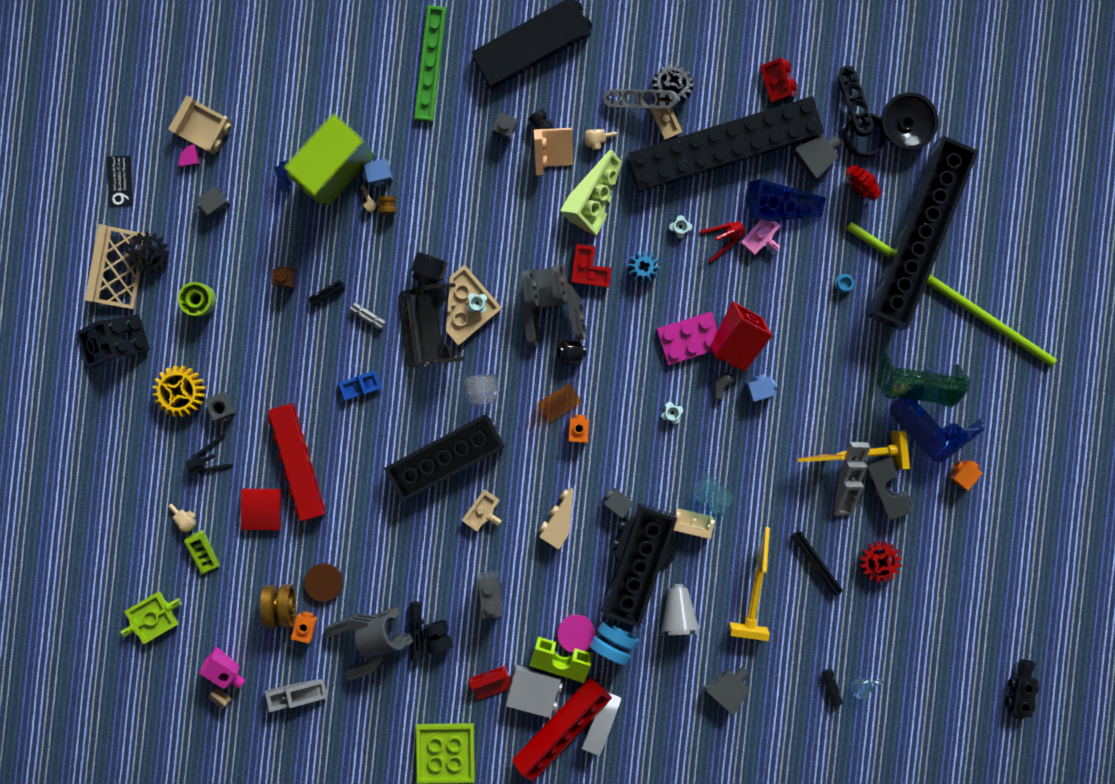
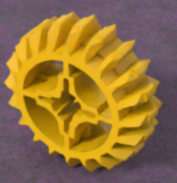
[152,366,206,417]

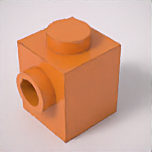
[948,460,983,491]

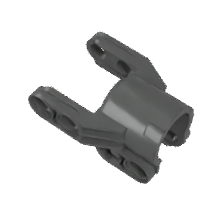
[522,265,587,347]
[324,606,413,681]

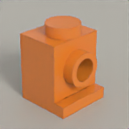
[568,414,589,443]
[291,612,318,643]

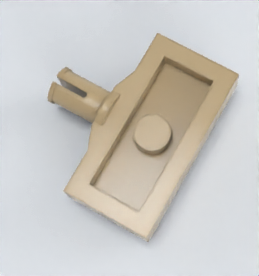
[462,489,502,531]

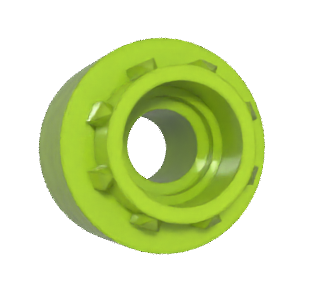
[178,282,216,317]

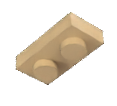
[649,100,682,141]

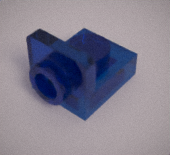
[274,160,293,192]

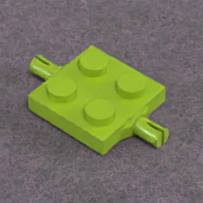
[121,591,182,645]

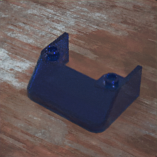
[889,365,985,462]

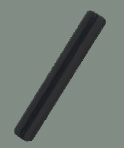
[791,530,843,596]

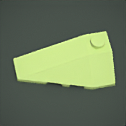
[560,150,622,236]

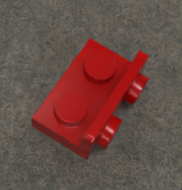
[760,57,798,103]

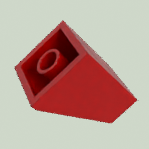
[711,301,773,371]

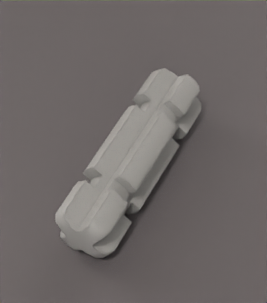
[350,303,386,330]

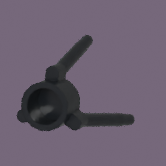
[186,434,233,475]

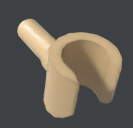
[361,185,377,213]

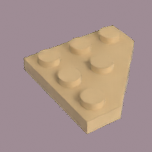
[446,264,502,346]

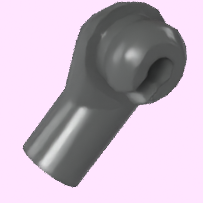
[714,373,734,398]

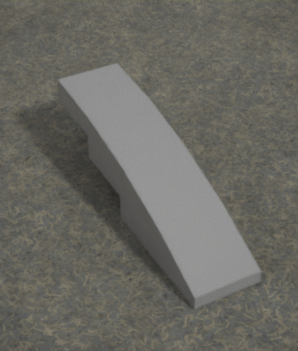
[833,442,871,515]

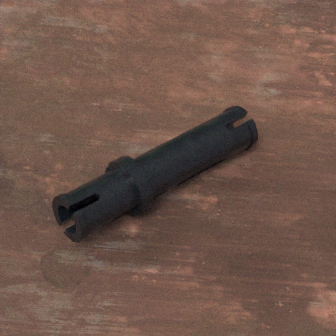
[408,601,424,661]

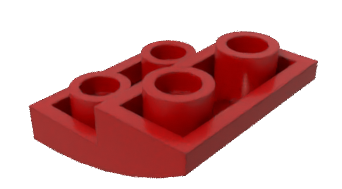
[241,488,282,530]

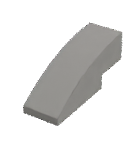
[264,679,327,712]
[581,692,621,756]

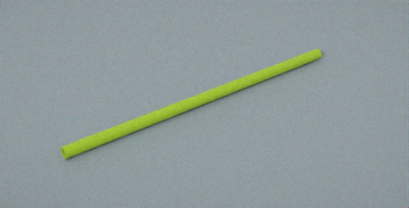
[846,221,1057,367]

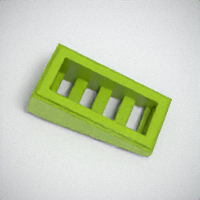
[184,530,220,574]

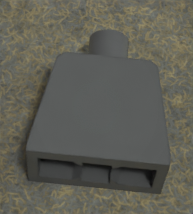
[792,135,842,181]
[704,666,751,716]

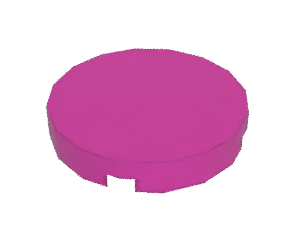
[558,614,595,653]

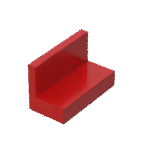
[469,665,511,700]

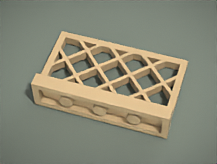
[85,224,145,309]

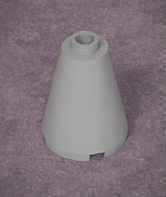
[661,584,700,636]

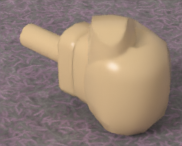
[584,129,617,150]
[168,504,196,533]

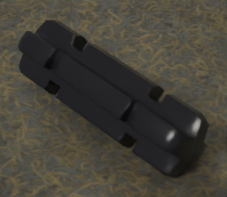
[309,280,345,306]
[822,669,843,707]

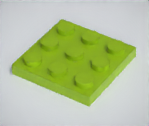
[416,723,475,784]

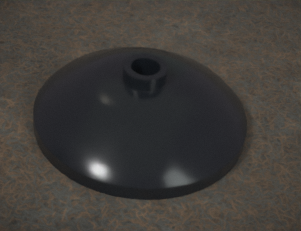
[881,92,939,150]

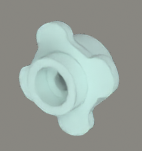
[669,215,692,238]
[467,293,487,313]
[661,402,683,424]

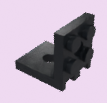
[77,314,150,369]

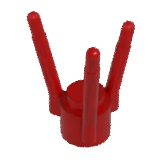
[700,221,746,263]

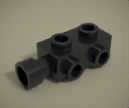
[1005,659,1039,719]

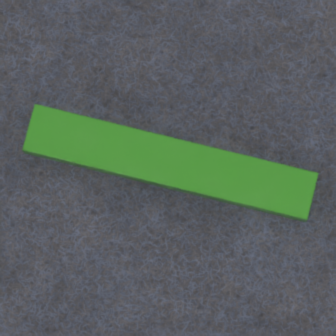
[414,5,447,123]

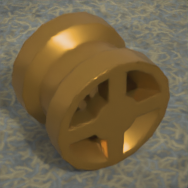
[377,196,397,214]

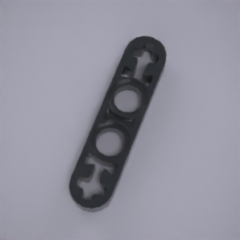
[838,66,874,137]

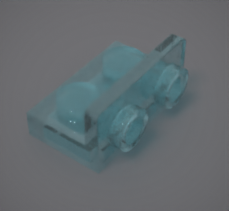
[692,473,736,516]

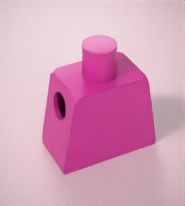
[199,646,245,689]

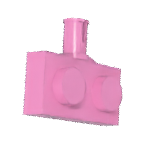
[740,213,780,255]

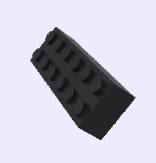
[384,413,506,502]
[601,502,677,628]

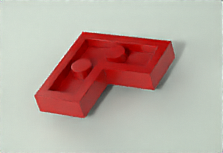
[571,244,612,288]

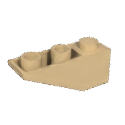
[538,487,574,549]

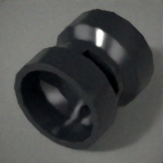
[528,109,554,130]

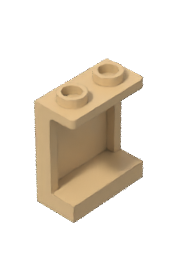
[168,95,232,155]

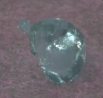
[851,678,883,701]

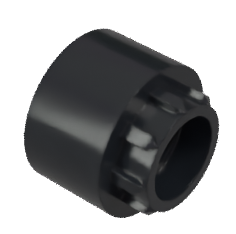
[411,252,448,286]

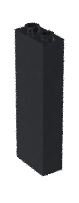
[471,0,592,90]

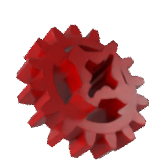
[845,165,882,202]
[859,541,902,583]

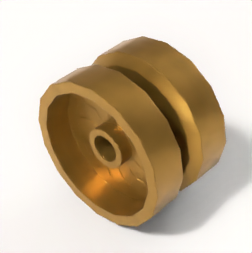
[260,584,296,629]

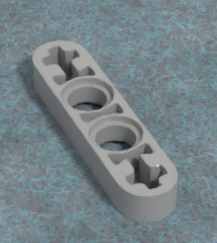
[604,89,678,109]

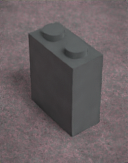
[478,570,504,618]

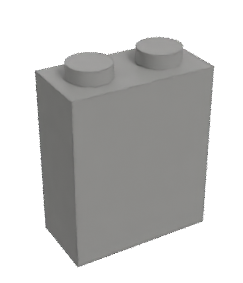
[505,665,563,718]

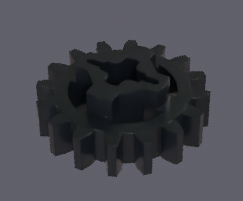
[652,64,694,105]
[125,231,170,274]

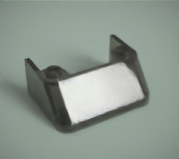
[398,283,465,368]

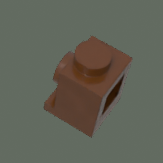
[271,266,297,288]

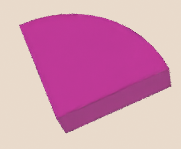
[179,144,200,167]

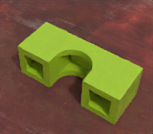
[529,637,593,683]

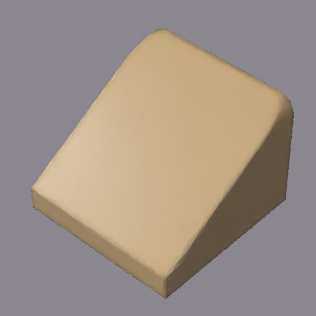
[208,687,232,709]

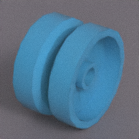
[590,621,639,665]

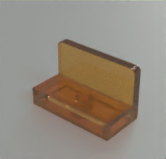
[538,383,581,422]

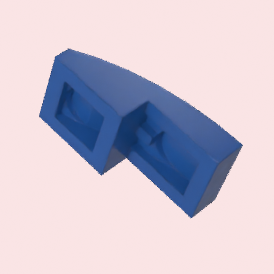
[338,370,382,401]

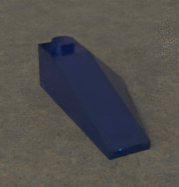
[746,179,826,222]

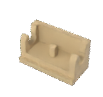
[674,508,715,539]

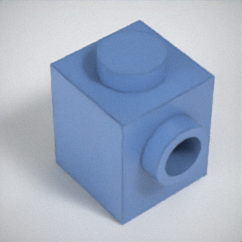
[362,159,393,187]
[745,374,777,402]

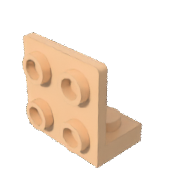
[534,128,573,175]

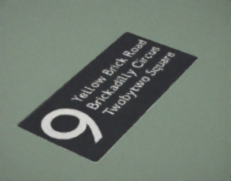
[107,156,133,206]

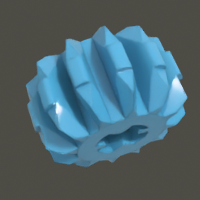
[627,251,660,284]

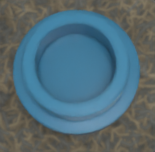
[835,274,854,293]

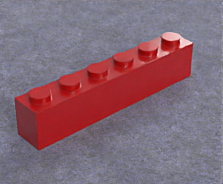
[267,403,326,521]
[512,677,612,782]

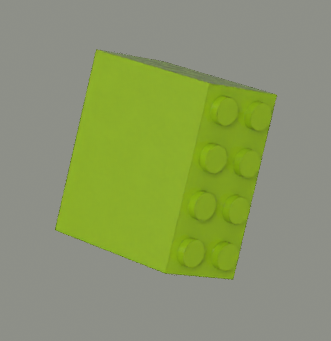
[284,113,375,206]

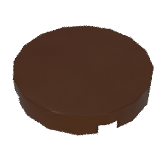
[304,563,343,602]

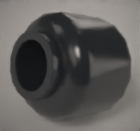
[557,339,587,365]

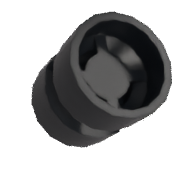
[422,620,453,654]

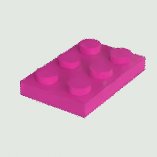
[656,311,718,365]

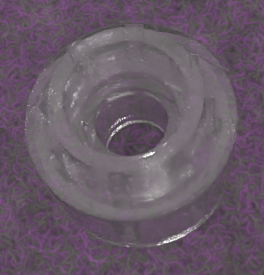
[463,374,499,405]

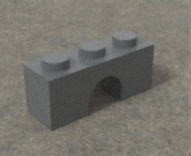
[867,456,914,520]

